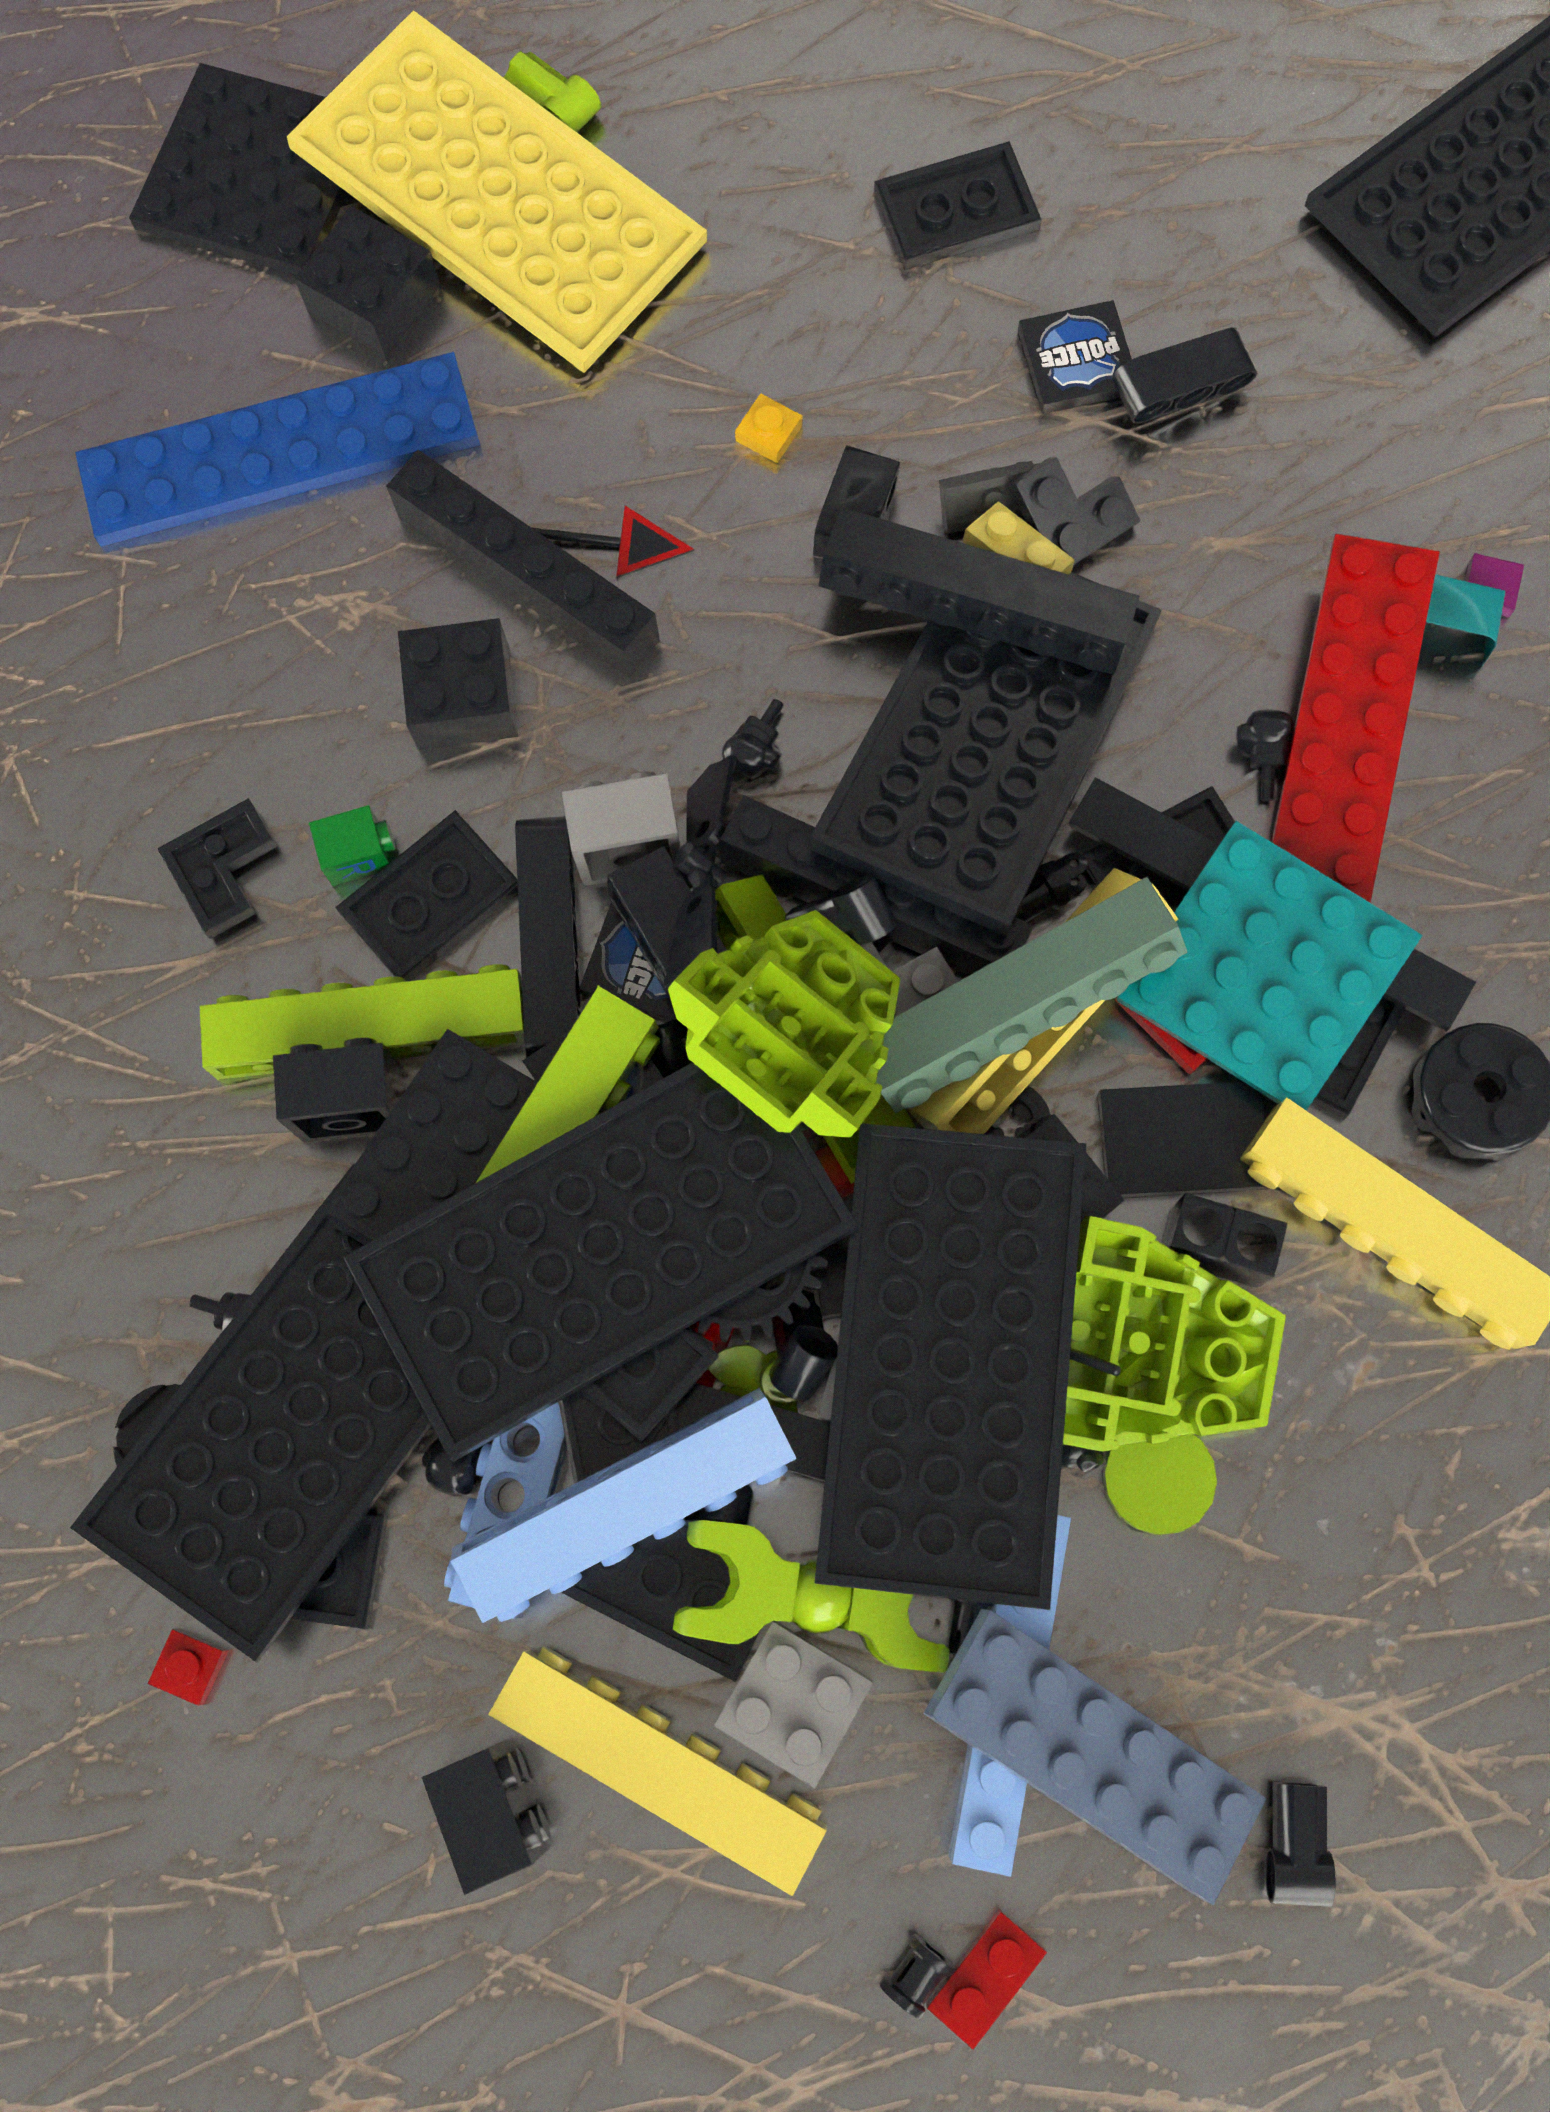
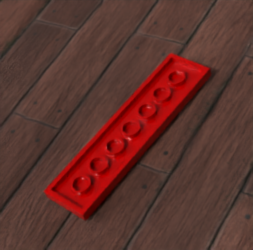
[1272,534,1440,903]

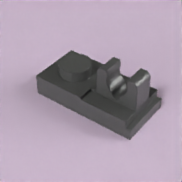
[939,461,1039,534]

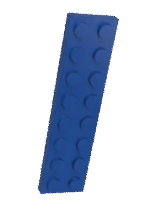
[75,352,480,547]

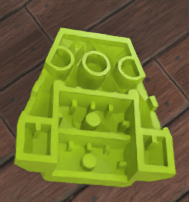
[668,910,901,1138]
[1063,1216,1286,1452]

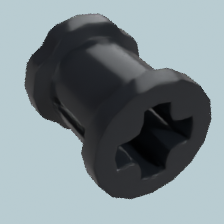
[879,1934,956,2020]

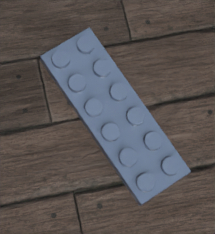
[923,1609,1266,1905]

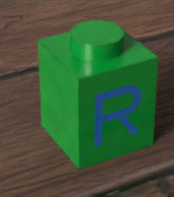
[309,805,396,886]

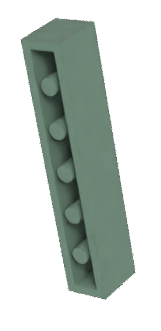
[876,877,1188,1114]

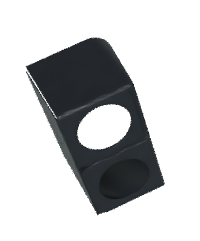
[813,445,900,558]
[1161,1193,1288,1287]

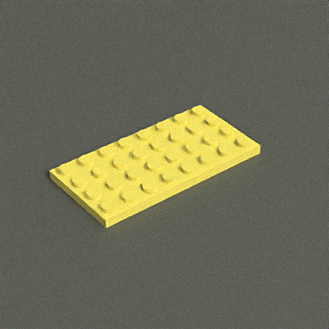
[287,10,707,373]

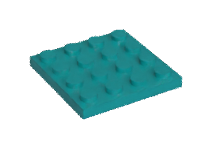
[1117,821,1423,1111]

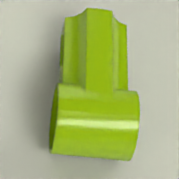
[503,51,601,132]

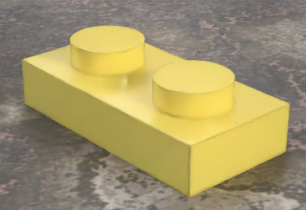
[963,501,1075,575]

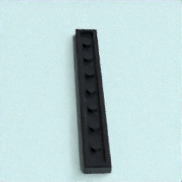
[1069,777,1476,1031]

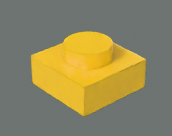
[735,393,803,463]

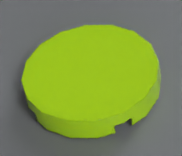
[1102,1434,1217,1535]

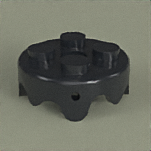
[1412,1023,1550,1161]

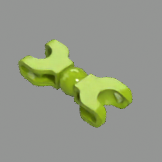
[673,1520,950,1673]

